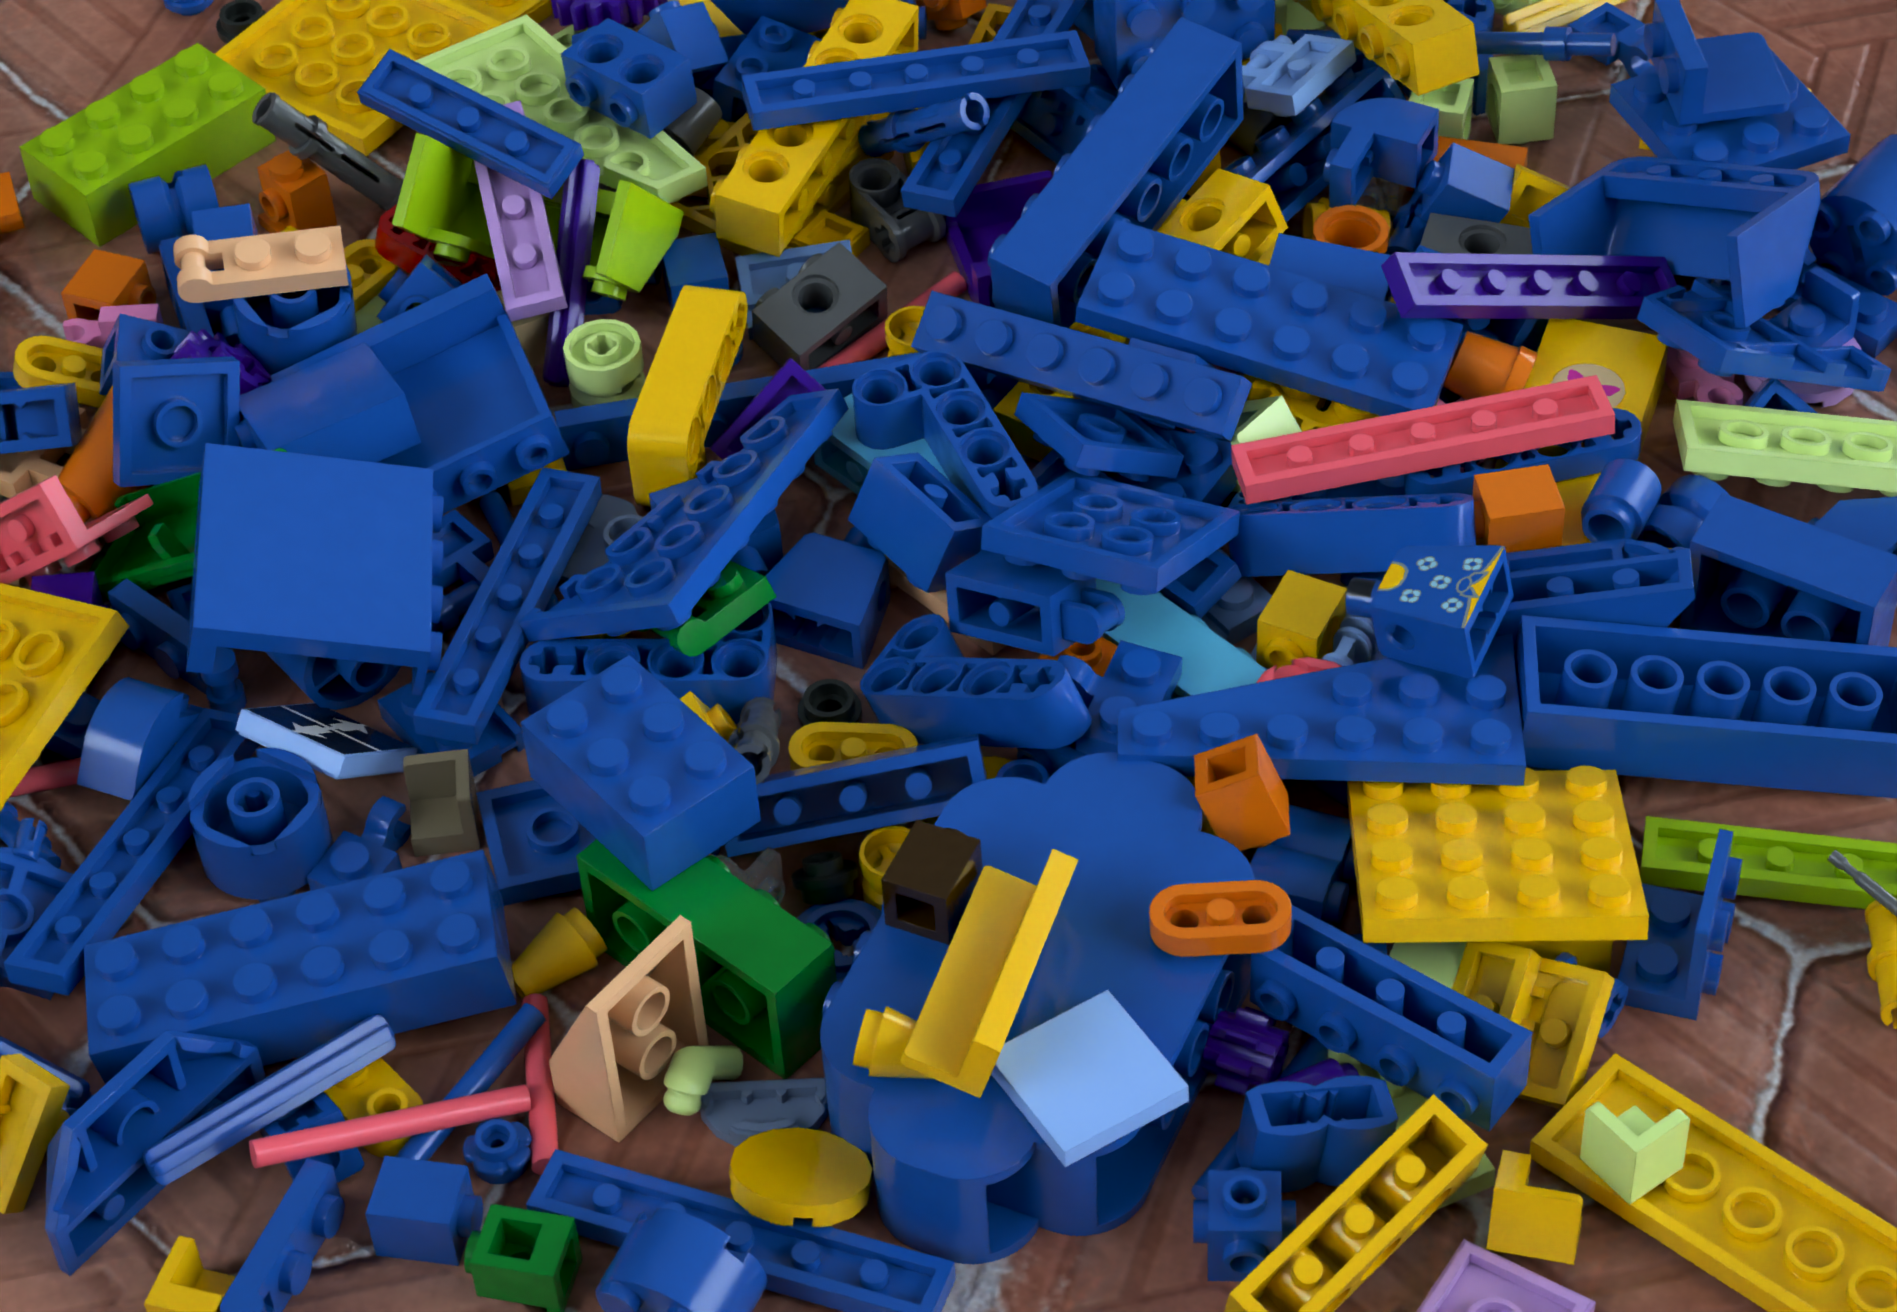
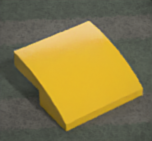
[1452,942,1615,1109]

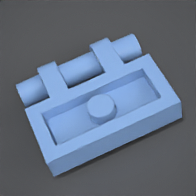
[1242,34,1356,117]

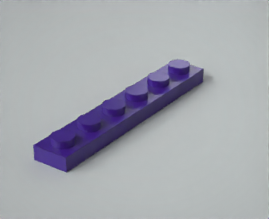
[1381,252,1677,319]

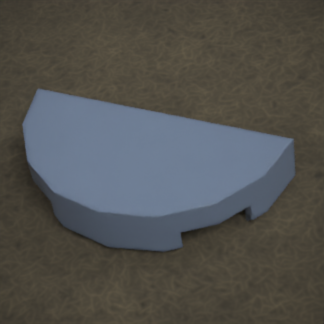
[700,1078,829,1147]

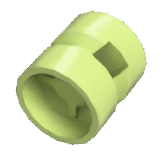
[563,319,646,408]

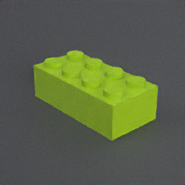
[19,43,276,247]

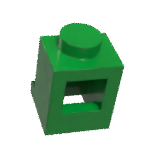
[464,1204,582,1312]

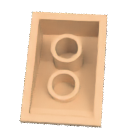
[549,915,709,1143]

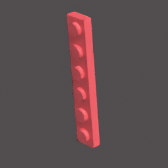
[1231,375,1615,505]

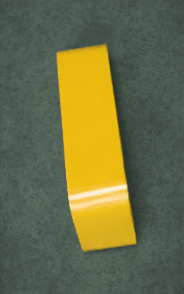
[627,285,747,507]

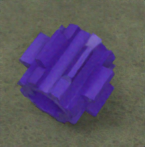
[1202,1006,1290,1096]

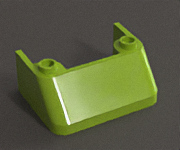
[392,133,684,301]

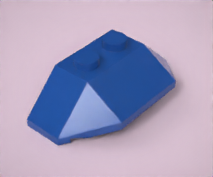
[1494,538,1695,648]
[45,1030,266,1276]

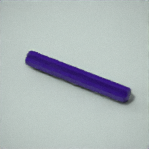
[542,159,600,387]

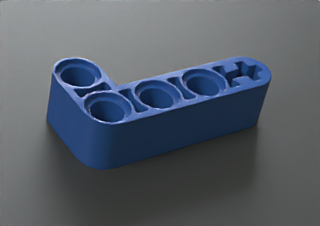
[852,350,1038,519]
[1227,491,1476,577]
[519,603,778,724]
[860,614,1092,749]

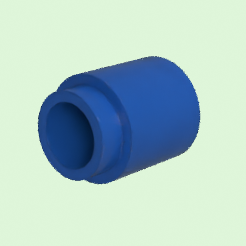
[1581,459,1662,542]

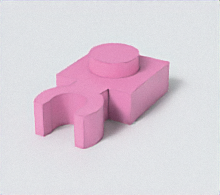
[1665,346,1743,406]

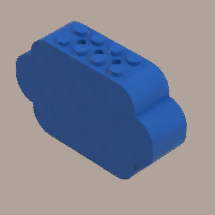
[820,752,1255,1264]

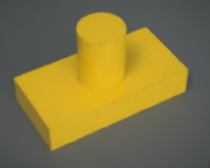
[0,1054,70,1214]

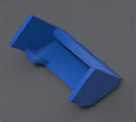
[1528,156,1821,329]

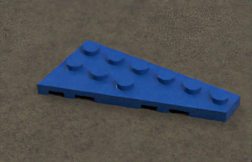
[518,388,849,642]
[1117,634,1526,786]

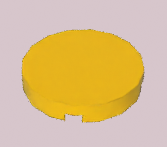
[729,1127,873,1227]

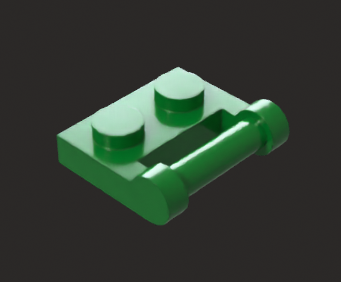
[637,561,777,657]

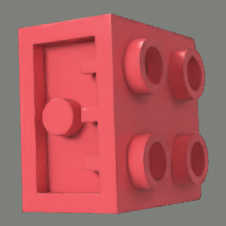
[0,475,154,586]

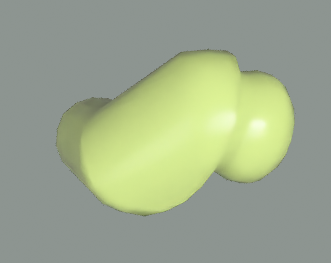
[663,1045,743,1116]

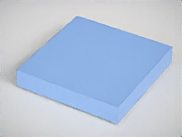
[991,990,1189,1167]

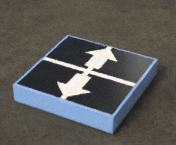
[235,703,417,780]

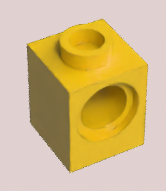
[1256,570,1347,669]

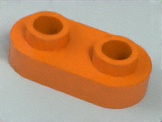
[1149,880,1292,957]

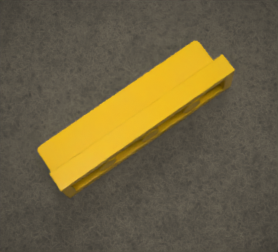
[901,849,1079,1098]

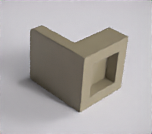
[403,749,480,857]

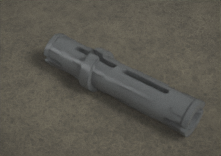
[252,92,403,211]
[728,697,782,785]

